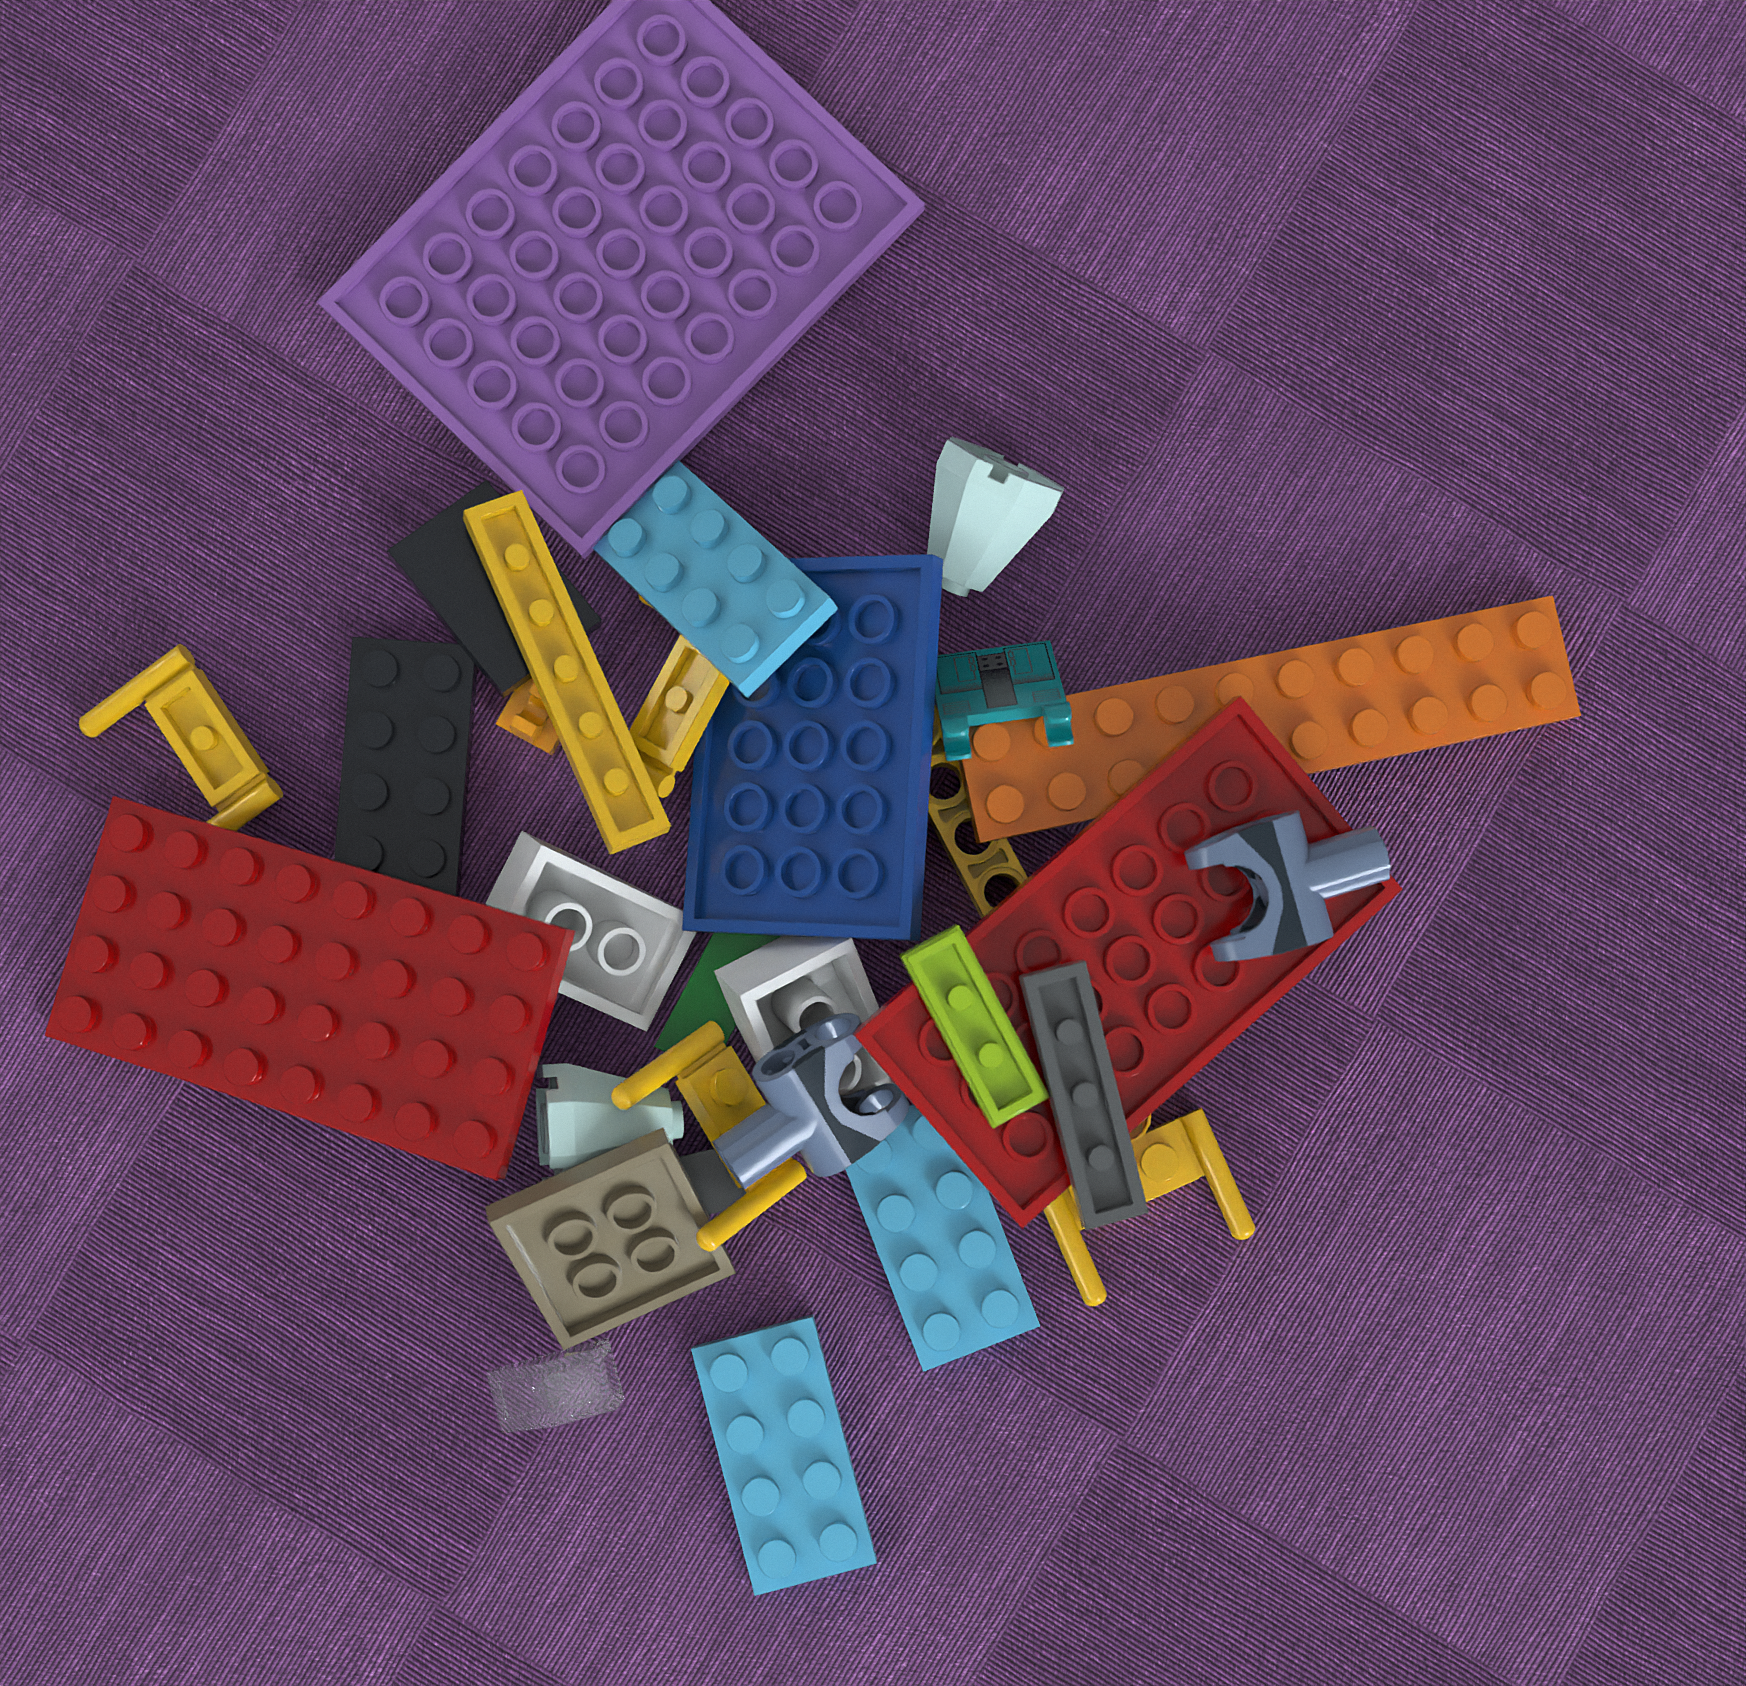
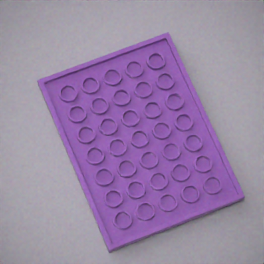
[317,0,925,560]

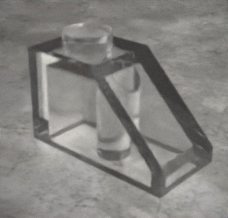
[486,1338,624,1433]

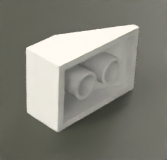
[485,831,696,1031]
[714,936,907,1112]

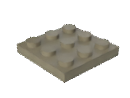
[485,1127,736,1350]

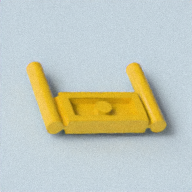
[629,595,730,798]
[79,644,283,831]
[611,1021,807,1251]
[1043,1107,1255,1306]

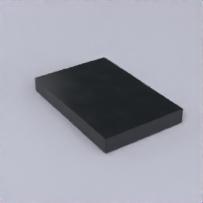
[387,480,602,698]

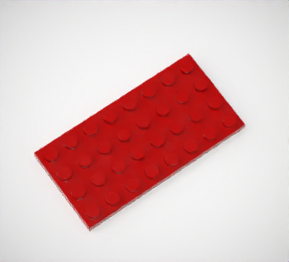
[853,696,1403,1229]
[44,796,575,1180]

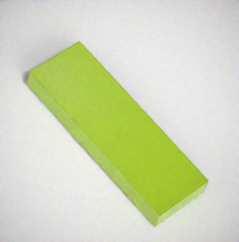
[899,924,1050,1128]

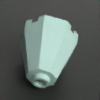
[927,436,1065,597]
[536,1063,684,1181]

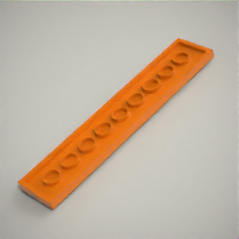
[958,595,1581,844]

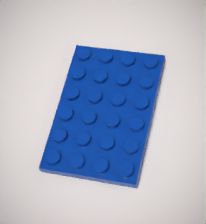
[682,554,943,941]

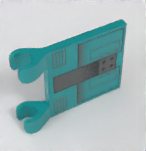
[935,640,1074,761]

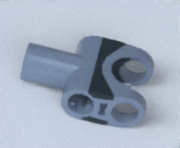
[1184,810,1390,962]
[712,1013,909,1189]

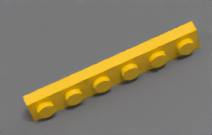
[463,490,671,855]

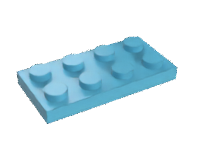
[593,460,838,698]
[846,1104,1040,1372]
[691,1314,877,1596]

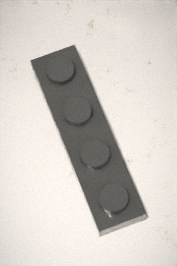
[1019,959,1149,1230]

